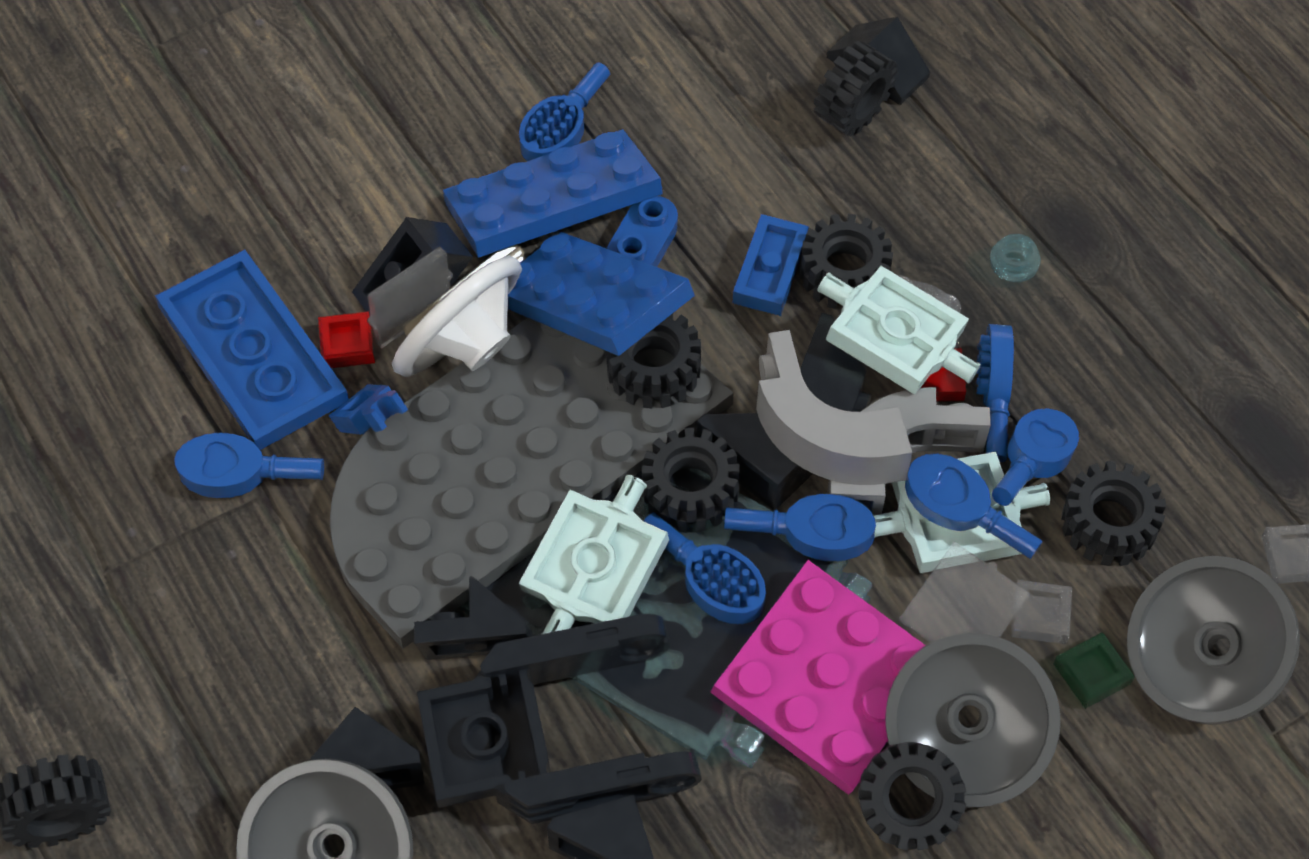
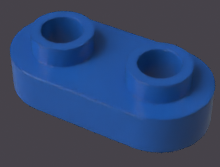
[607,196,678,267]

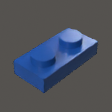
[732,214,809,316]

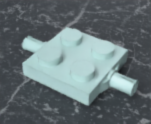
[817,266,981,394]
[873,452,1050,573]
[519,475,669,634]

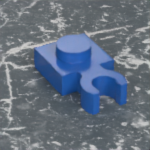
[329,384,408,435]

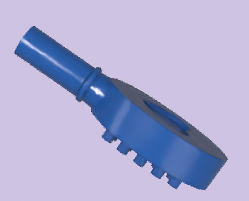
[519,63,610,161]
[976,324,1014,462]
[992,409,1079,506]
[175,433,324,498]
[905,454,1043,559]
[724,494,876,561]
[643,512,766,624]

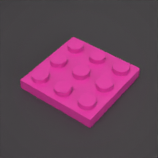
[710,560,926,795]

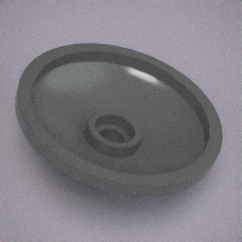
[1127,556,1300,725]
[885,632,1060,807]
[236,759,413,859]

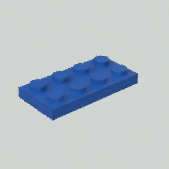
[443,129,663,258]
[508,232,695,356]
[155,250,349,450]

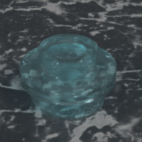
[990,234,1041,282]

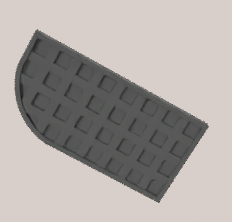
[330,318,733,649]

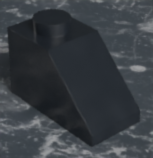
[352,217,473,327]
[800,313,871,412]
[696,413,813,510]

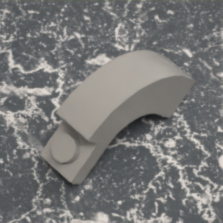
[756,330,913,485]
[827,387,991,515]

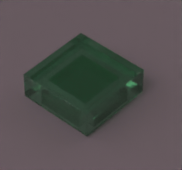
[1053,632,1135,709]

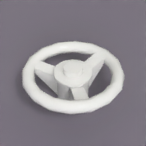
[392,255,522,377]

